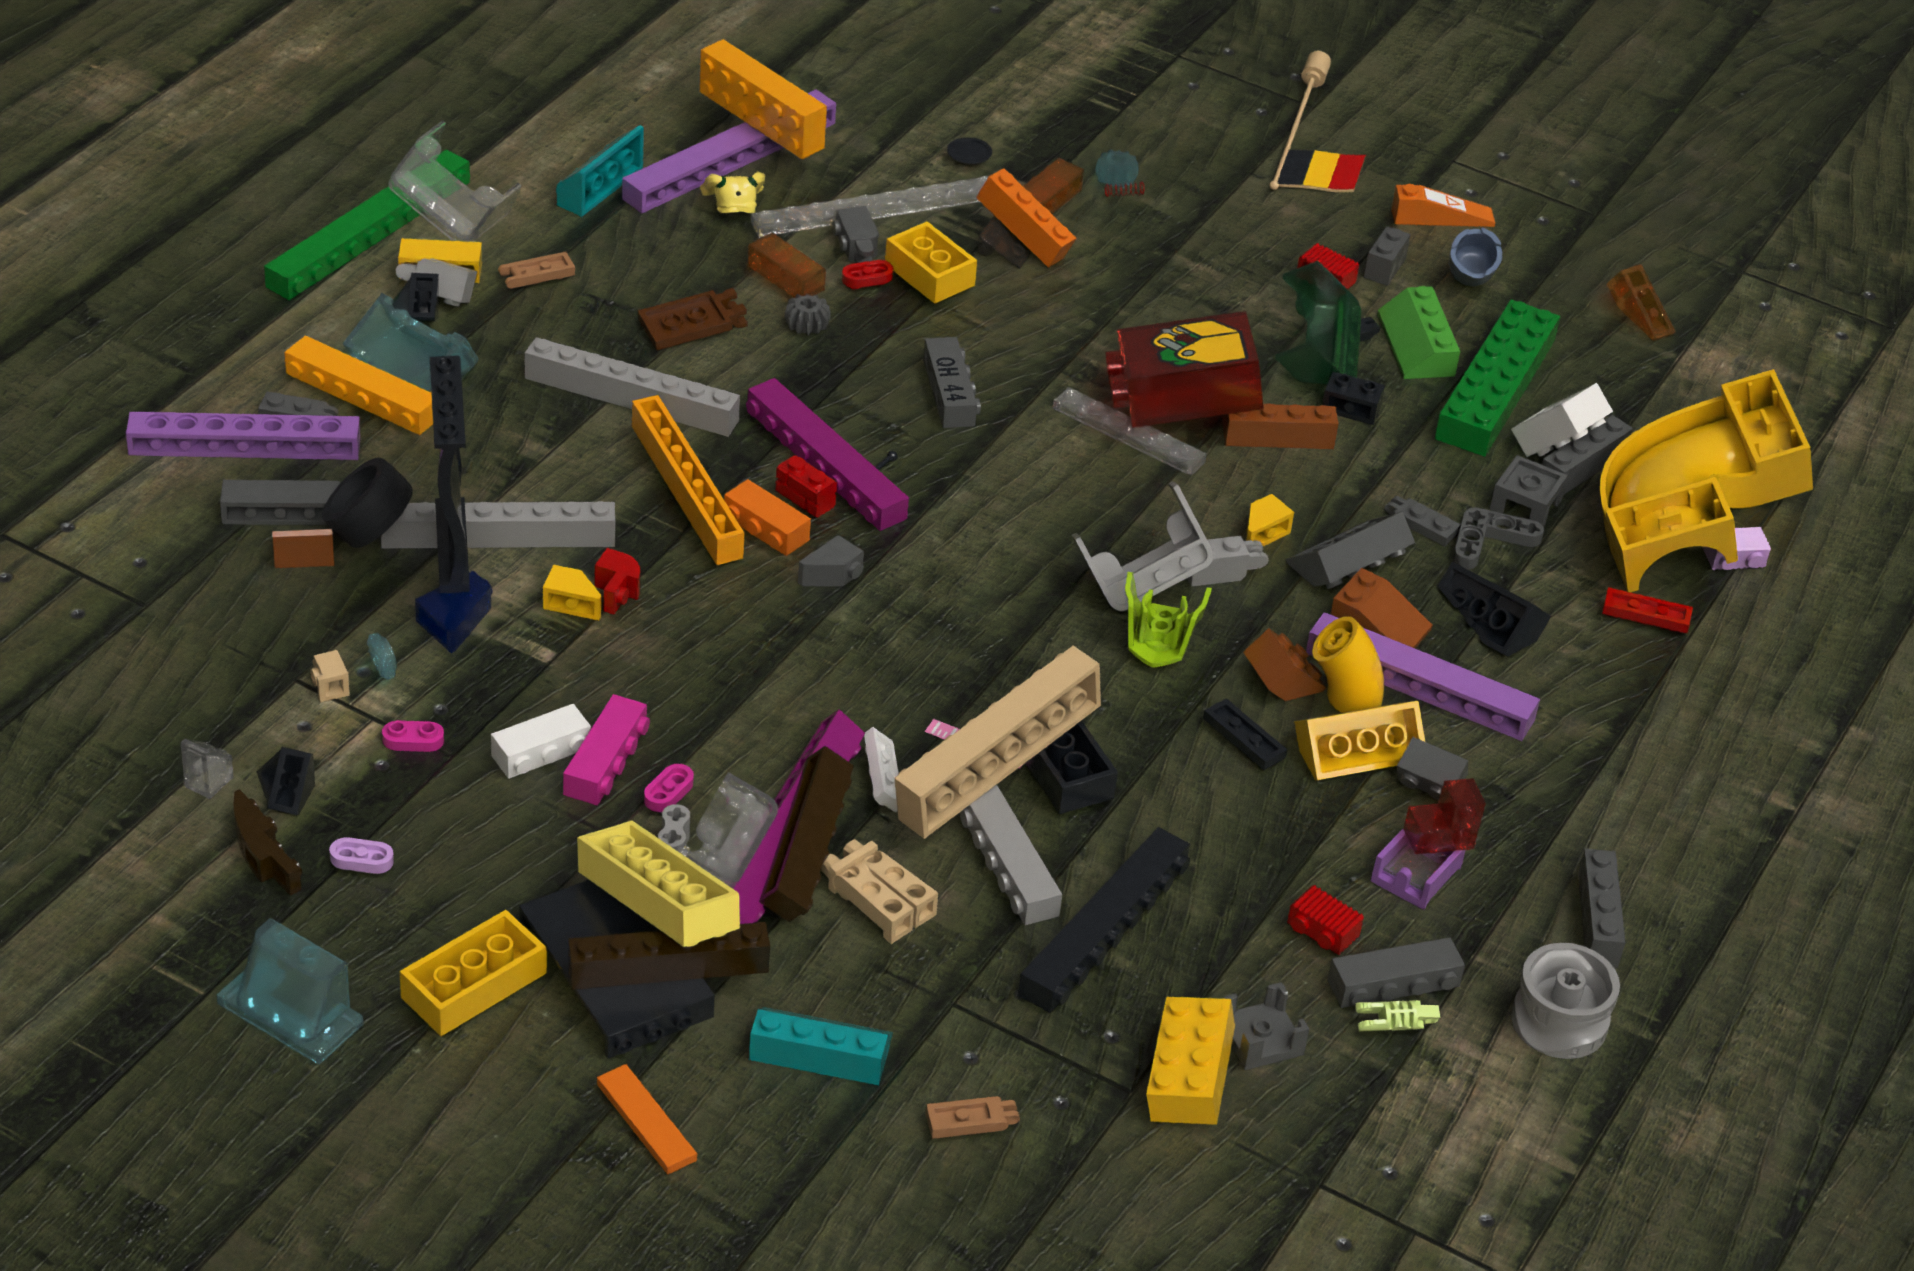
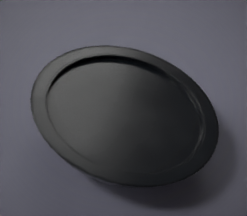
[947,137,992,165]

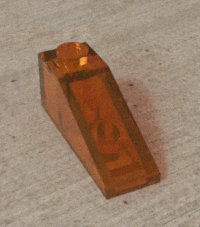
[1607,264,1676,341]

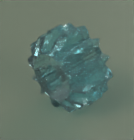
[1095,150,1139,188]

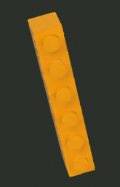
[285,335,433,435]

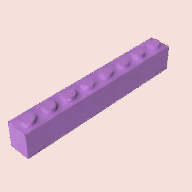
[1306,612,1540,741]

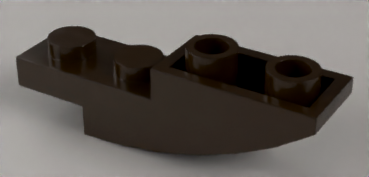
[233,789,302,896]

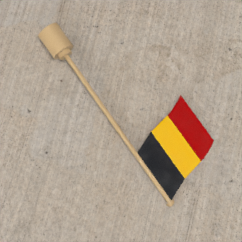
[1269,51,1366,193]

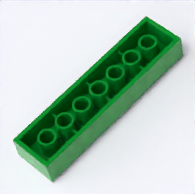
[1434,299,1560,457]

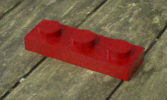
[1602,587,1693,634]

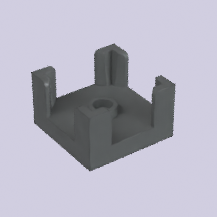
[1490,455,1568,527]
[1222,982,1309,1070]

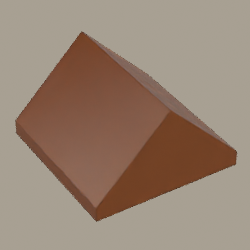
[272,529,334,568]

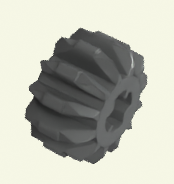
[785,293,831,336]

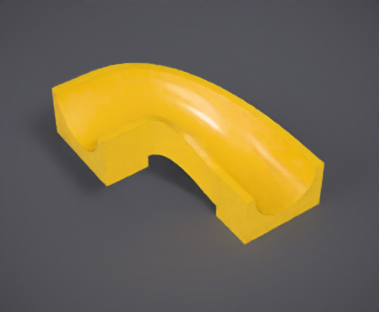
[1600,369,1813,592]

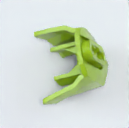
[1125,571,1212,668]

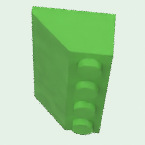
[1377,286,1460,379]

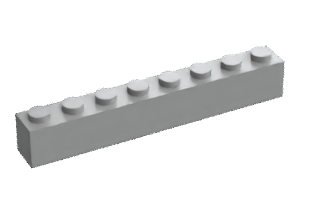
[525,337,740,437]
[381,501,615,548]

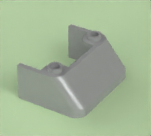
[1072,481,1213,611]

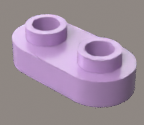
[329,837,394,874]

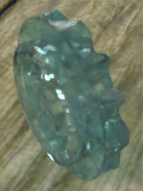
[367,632,397,680]

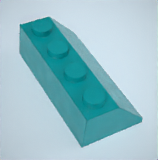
[556,125,644,217]
[749,1007,893,1085]

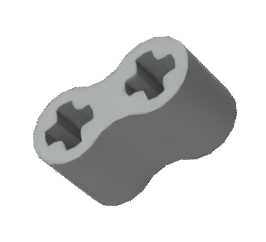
[658,804,690,857]

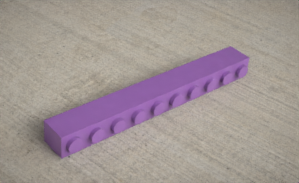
[622,89,836,213]

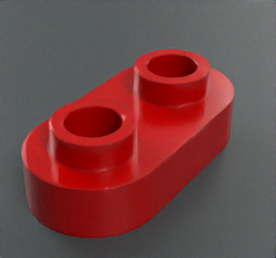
[842,260,893,289]

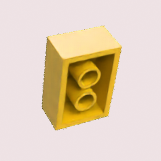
[885,221,977,304]

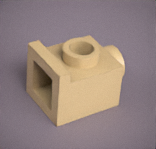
[310,650,350,702]

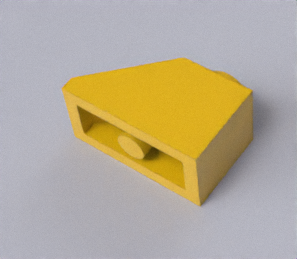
[1246,494,1294,546]
[543,565,601,621]

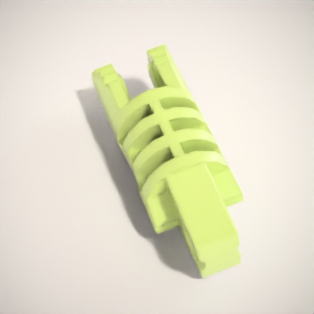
[1355,1000,1440,1032]

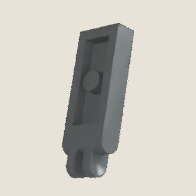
[258,392,338,416]
[1385,496,1461,547]

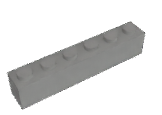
[960,785,1062,925]

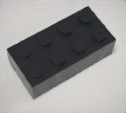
[1025,720,1118,814]

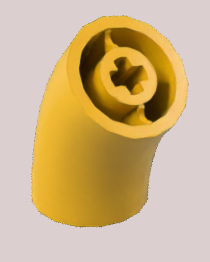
[1312,617,1384,713]

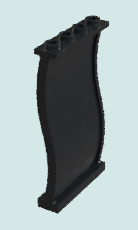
[430,356,470,593]

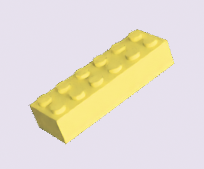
[577,821,740,947]

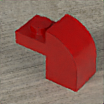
[595,548,640,615]

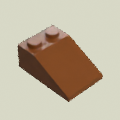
[1330,568,1433,648]

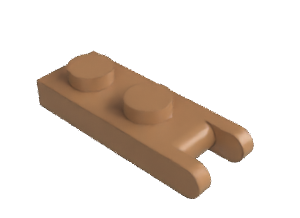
[498,252,575,289]

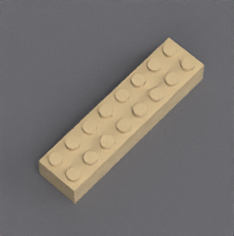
[894,645,1101,839]

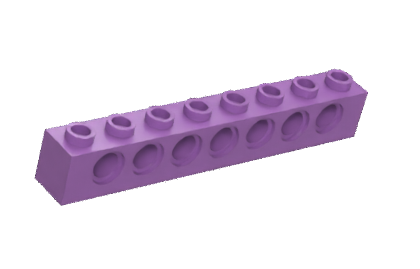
[126,412,361,460]

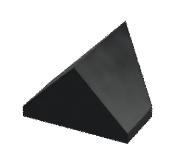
[384,273,439,321]
[256,747,315,815]

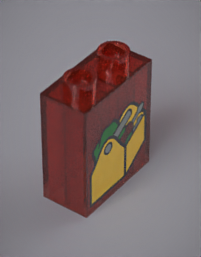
[1105,311,1264,428]

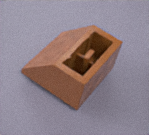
[1243,628,1326,701]

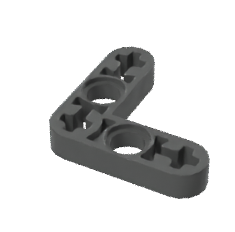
[1453,507,1544,570]

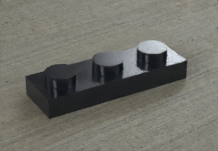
[1203,698,1287,770]

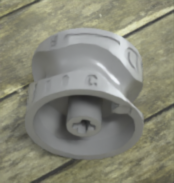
[1511,943,1620,1059]

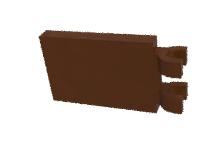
[638,288,748,350]

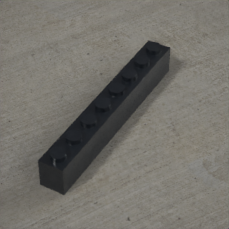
[1018,827,1190,1013]

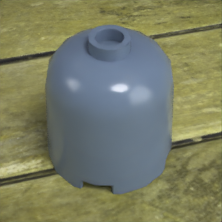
[1448,228,1502,286]

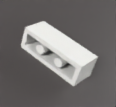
[491,704,591,779]

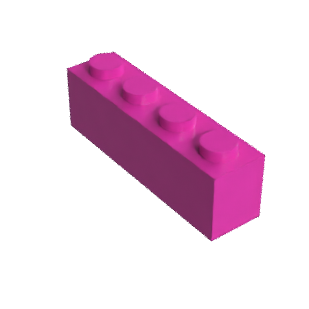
[563,694,650,806]

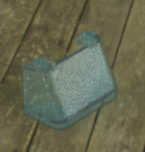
[343,293,479,392]

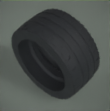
[322,457,413,548]

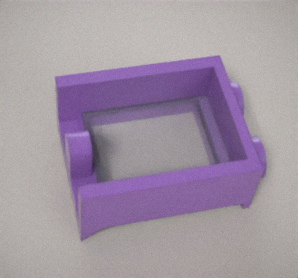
[1371,817,1467,910]

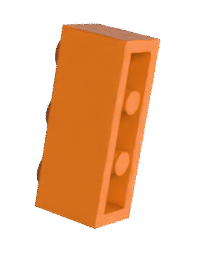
[724,479,811,556]

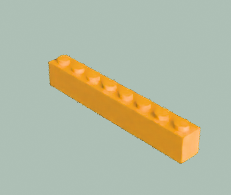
[632,395,744,565]

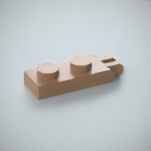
[925,1096,1020,1139]

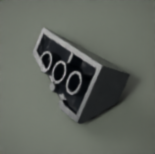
[1438,562,1552,657]

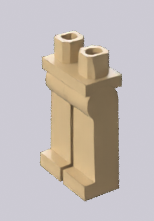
[821,839,938,944]

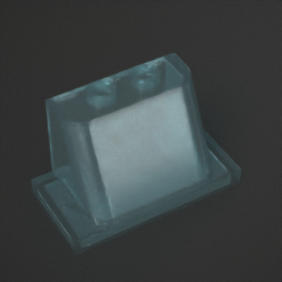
[217,918,363,1065]

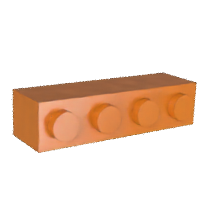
[976,168,1077,268]

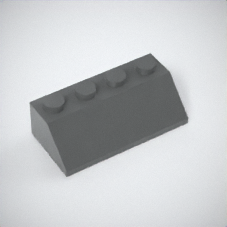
[1286,511,1415,589]

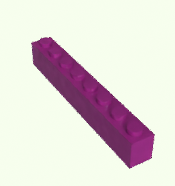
[746,378,909,531]

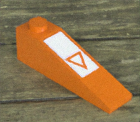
[1391,184,1495,227]

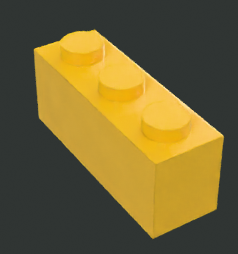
[398,238,482,283]

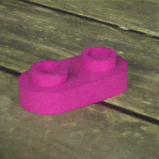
[382,720,444,752]
[644,764,694,812]

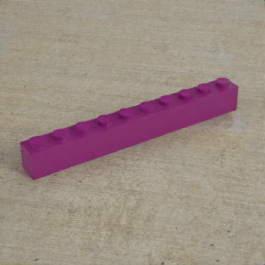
[724,709,865,924]

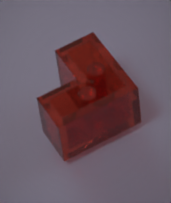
[1403,778,1486,854]

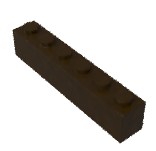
[759,746,854,922]
[568,922,770,990]

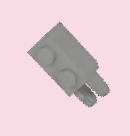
[395,258,477,306]
[1187,536,1269,587]

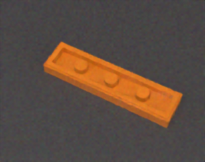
[597,1064,697,1175]

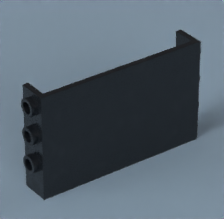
[519,879,715,1059]

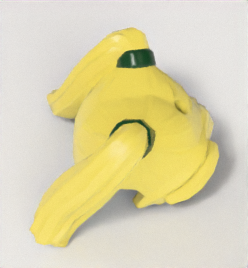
[700,171,765,213]

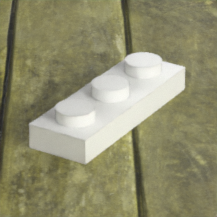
[864,727,899,813]

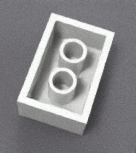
[1511,383,1613,457]

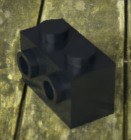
[1322,372,1385,425]

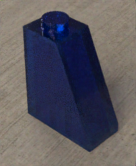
[415,570,493,653]

